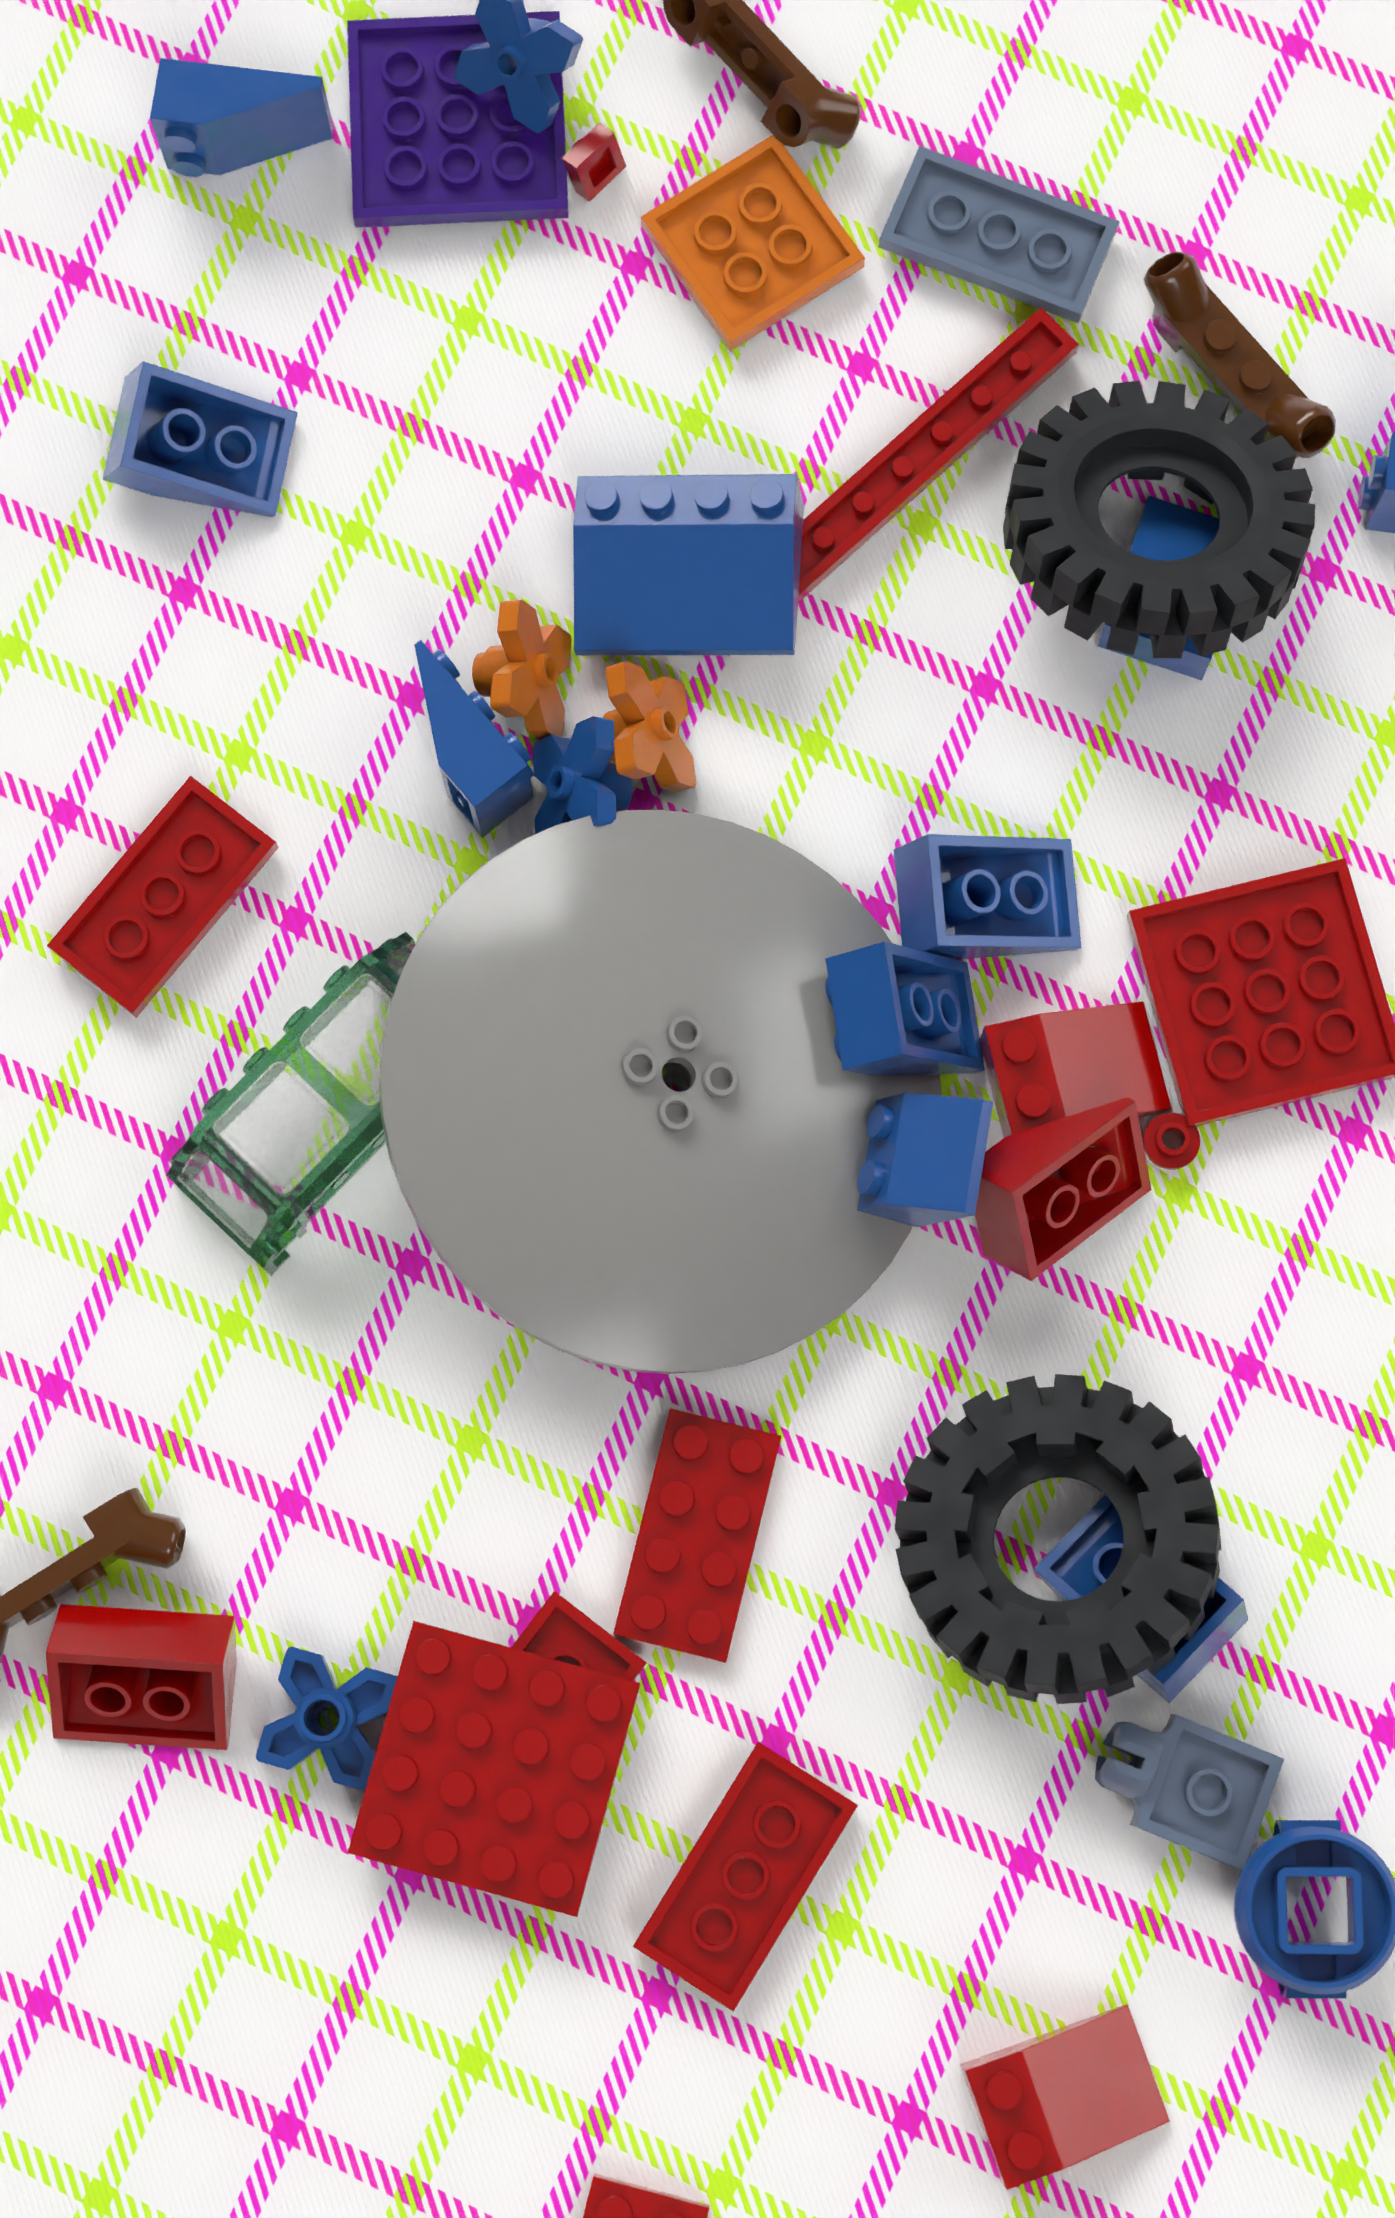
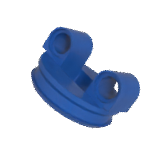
[1233,1820,1395,1999]

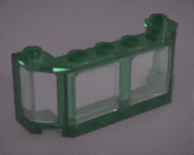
[166,932,415,1276]

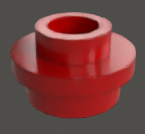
[1143,1113,1200,1170]

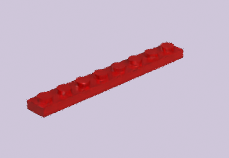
[798,308,1079,603]

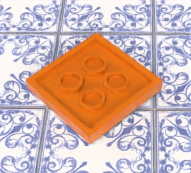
[641,135,865,351]

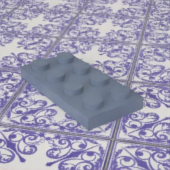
[879,146,1120,324]

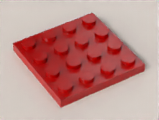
[1127,858,1395,1127]
[347,1621,641,1917]

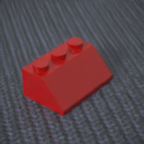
[45,1604,237,1750]

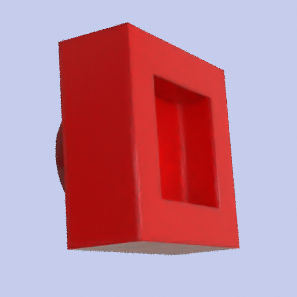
[562,122,627,202]

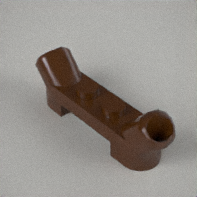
[663,0,861,149]
[1143,252,1336,458]
[0,1488,186,1664]

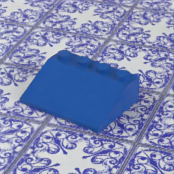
[573,474,804,656]

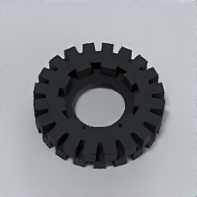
[1003,381,1316,659]
[894,1374,1222,1704]

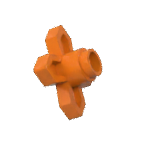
[472,600,572,740]
[603,661,696,793]

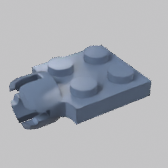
[1095,1714,1284,1870]

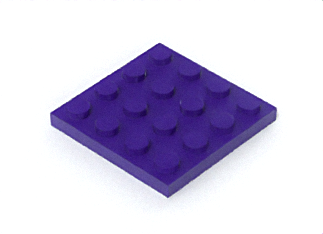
[347,11,569,228]

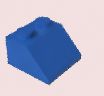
[857,1092,993,1227]

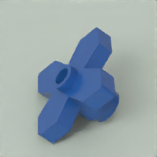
[454,0,583,133]
[533,716,633,834]
[256,1647,397,1791]

